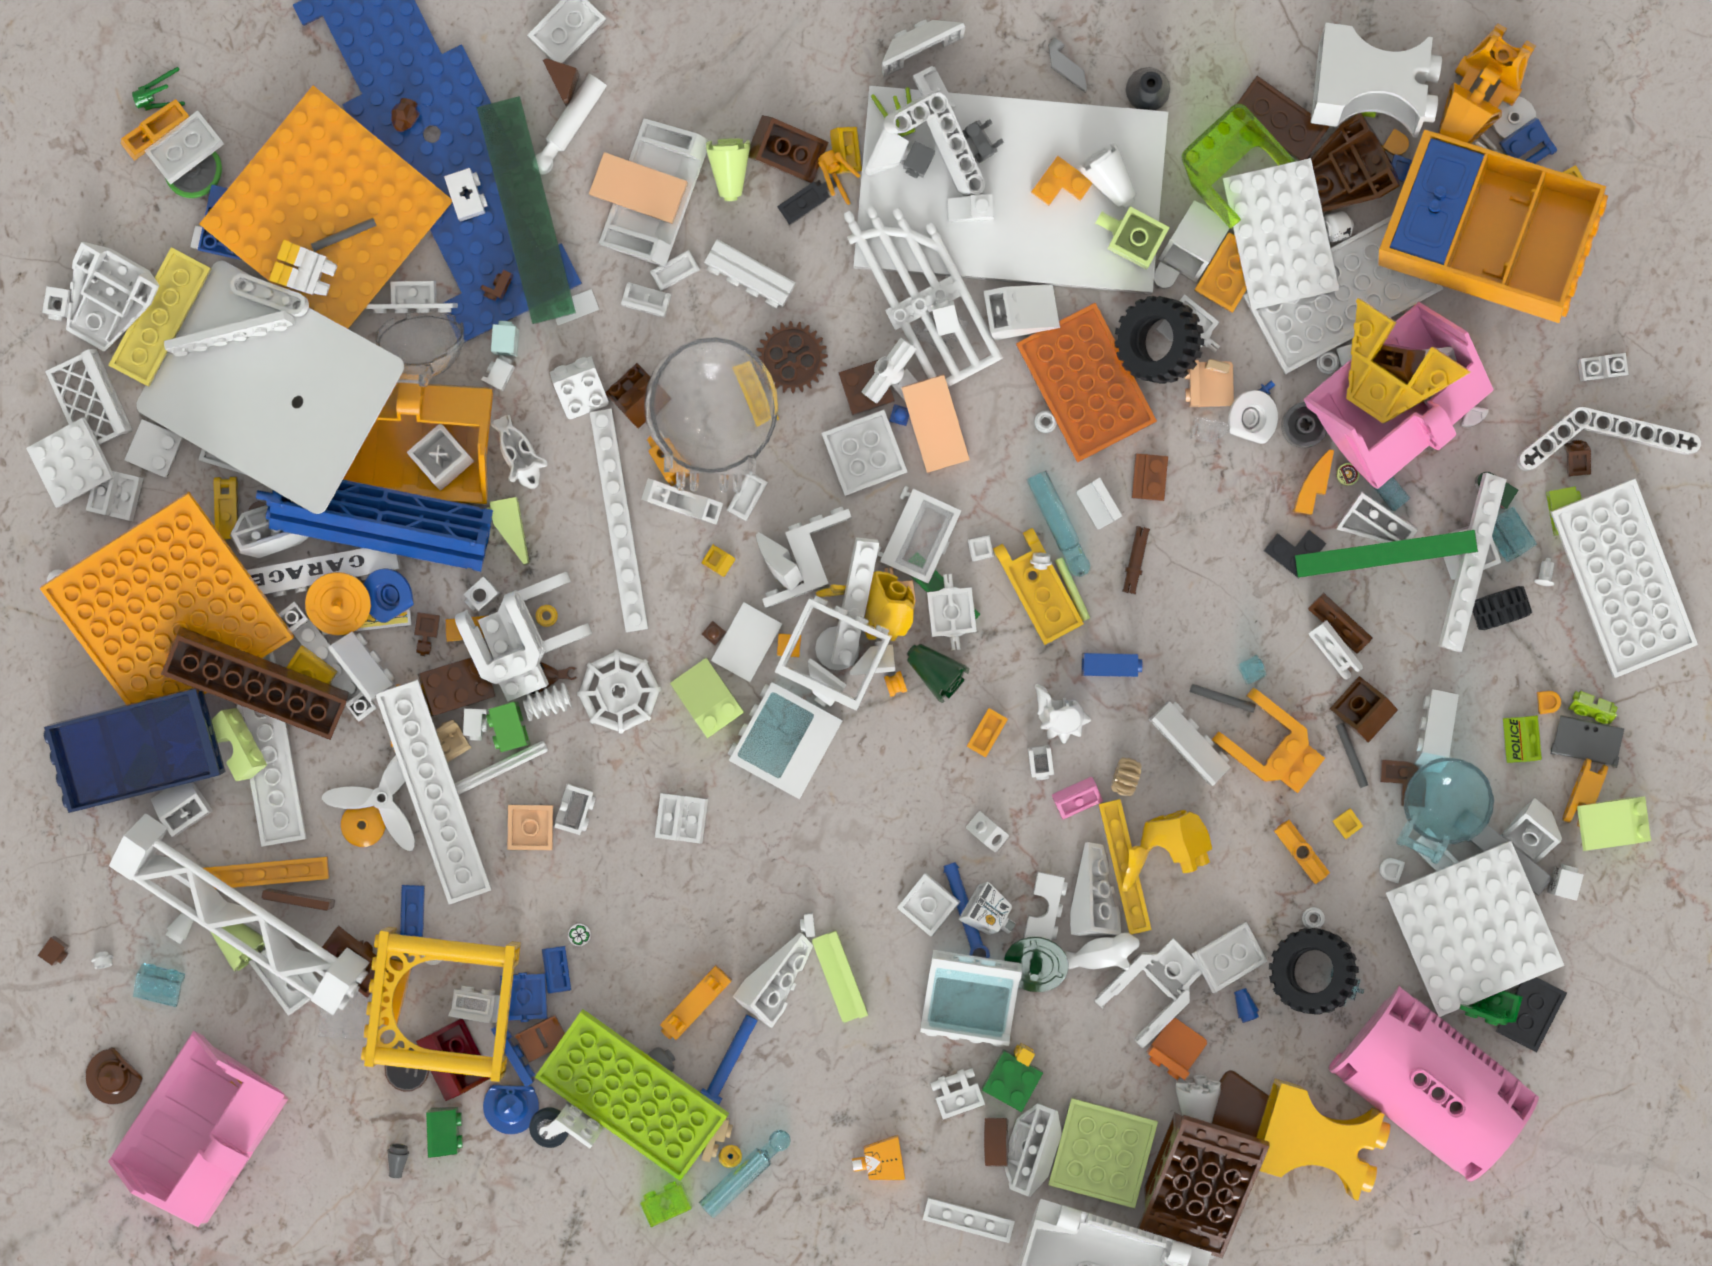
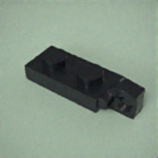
[777,177,837,225]

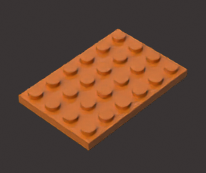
[1016,303,1157,463]

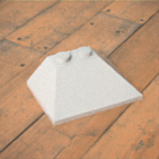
[882,20,965,77]

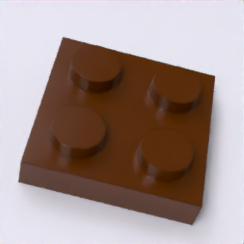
[838,359,895,415]

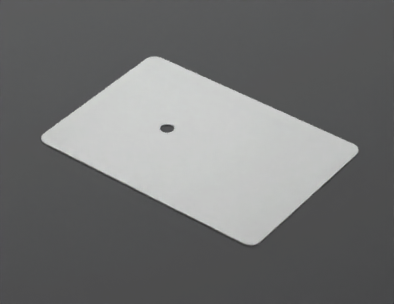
[137,260,404,514]

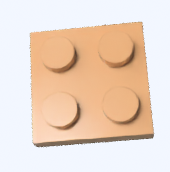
[507,805,553,850]

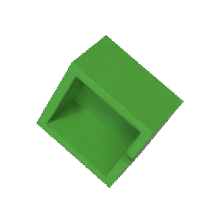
[486,701,530,752]

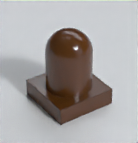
[701,621,726,645]

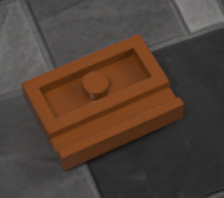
[1132,453,1168,501]

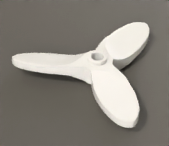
[322,755,415,851]

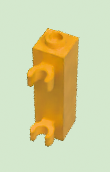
[660,965,732,1040]

